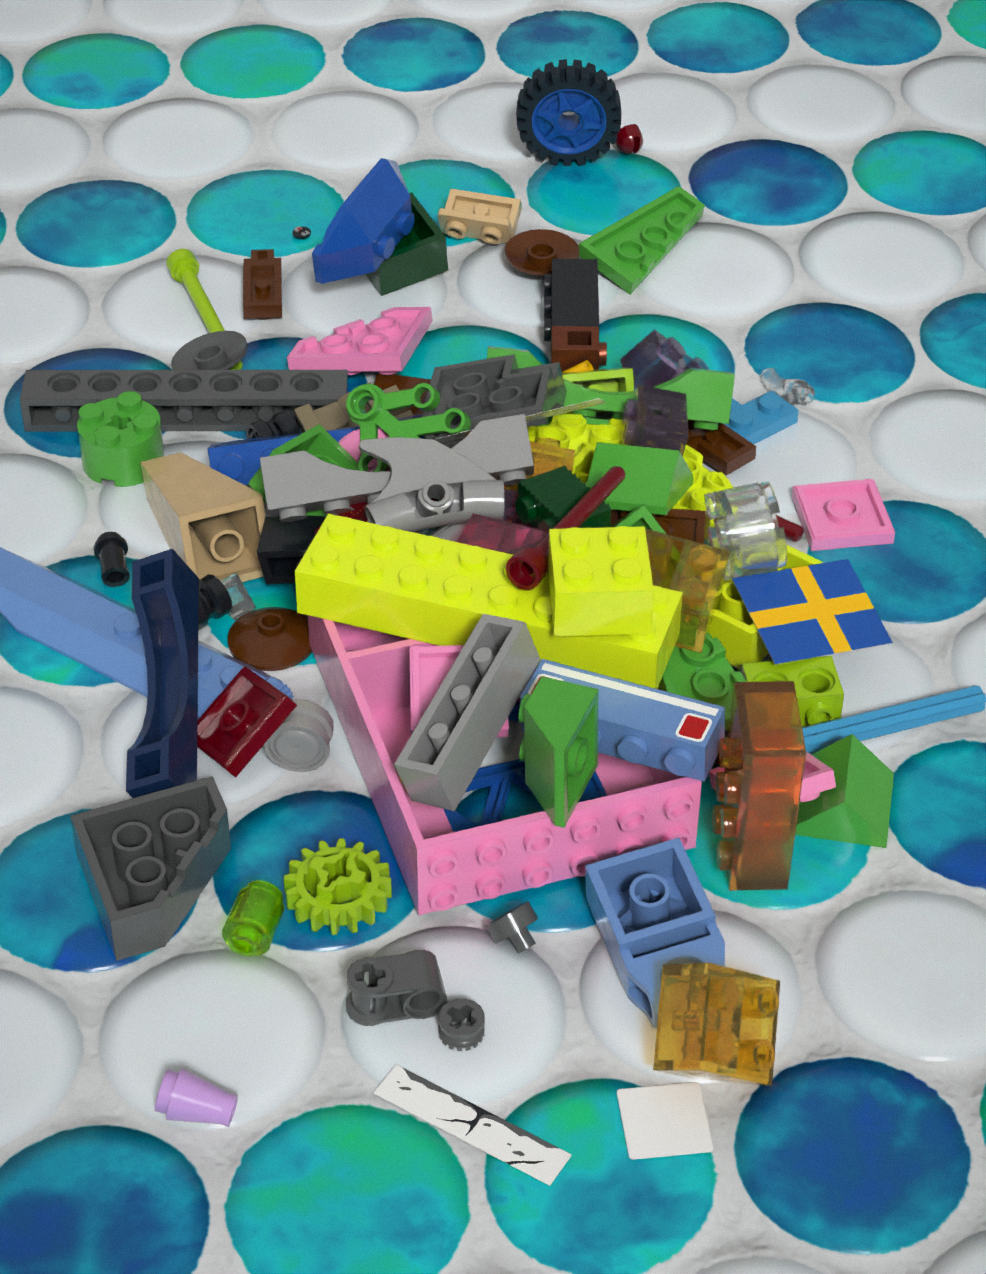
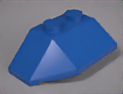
[312,158,415,284]

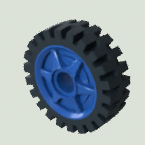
[516,59,622,166]

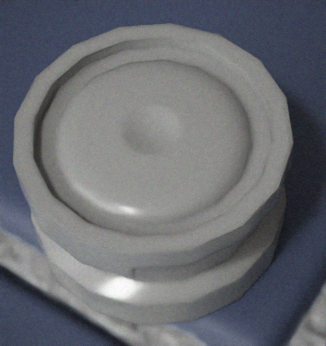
[264,699,334,772]

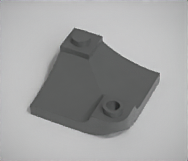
[423,354,567,449]

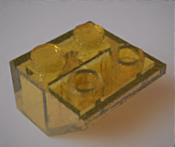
[645,529,730,653]
[653,963,780,1086]

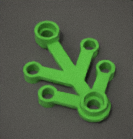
[346,383,471,472]

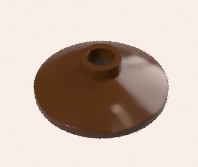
[505,229,579,275]
[227,607,313,671]

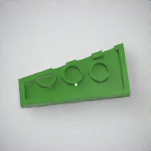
[579,186,705,295]
[652,578,768,731]

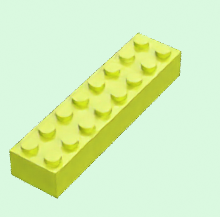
[295,514,683,689]

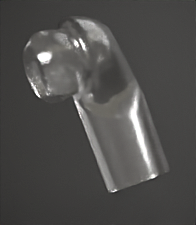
[759,368,815,406]

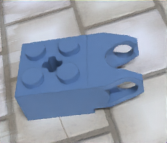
[585,838,733,1029]

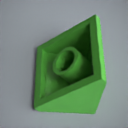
[586,442,693,515]
[790,734,894,848]

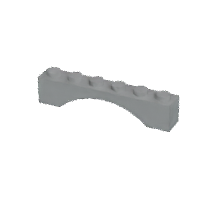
[260,414,534,522]

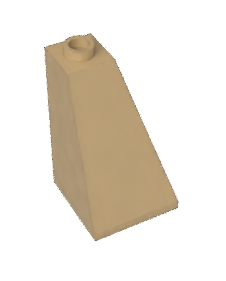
[140,452,266,587]

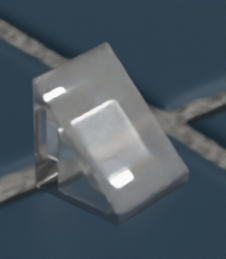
[221,573,256,620]

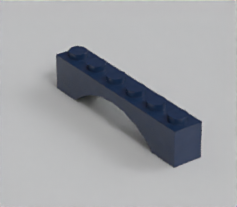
[126,548,199,798]

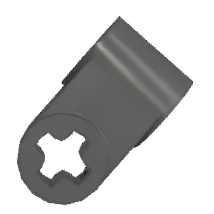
[346,950,448,1026]

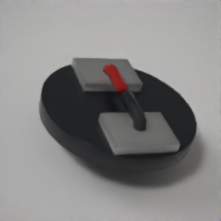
[293,226,311,239]

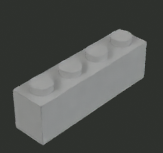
[394,614,541,811]

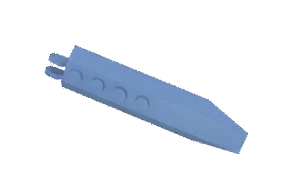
[0,547,294,719]

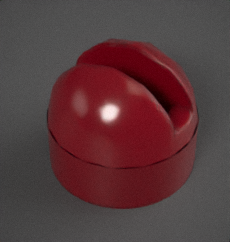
[615,124,643,155]

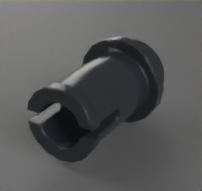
[93,532,130,587]

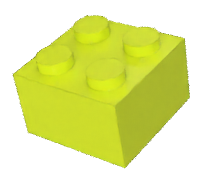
[548,526,654,637]

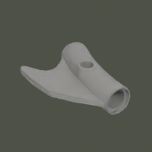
[359,437,504,532]

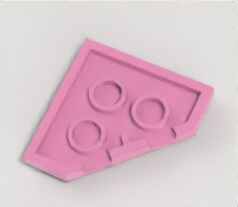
[287,307,433,375]

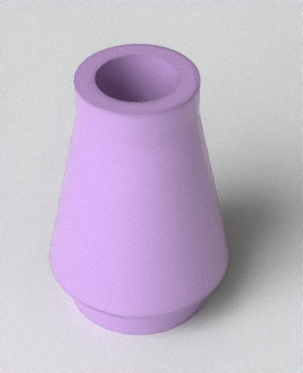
[155,1068,238,1127]

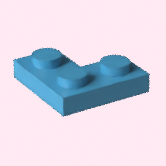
[723,390,799,444]

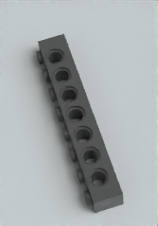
[20,370,348,432]

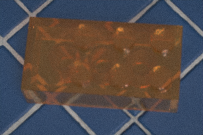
[712,681,806,891]

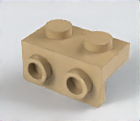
[437,189,522,244]

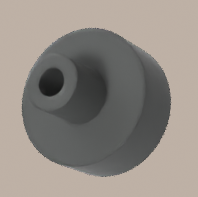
[485,901,538,953]

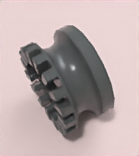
[439,998,485,1051]

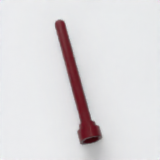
[506,466,625,590]

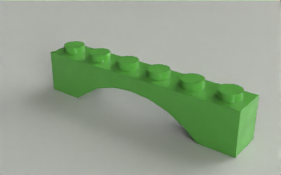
[486,346,735,430]

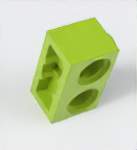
[741,656,844,734]

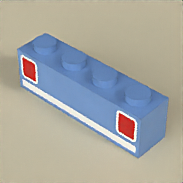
[519,659,725,782]

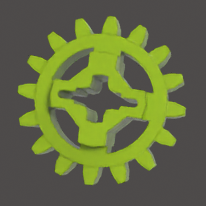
[284,838,392,935]

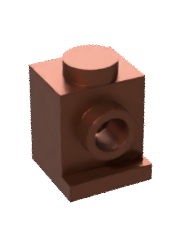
[551,326,607,372]

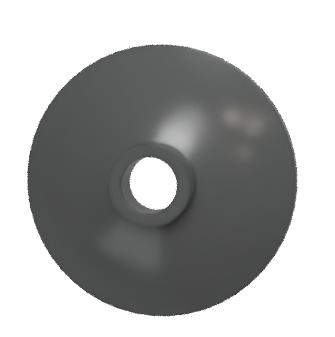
[171,331,248,370]

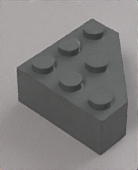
[70,776,231,961]

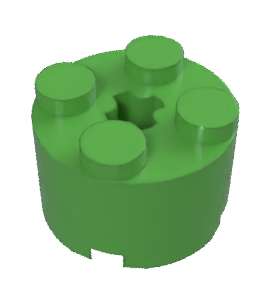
[77,391,164,487]

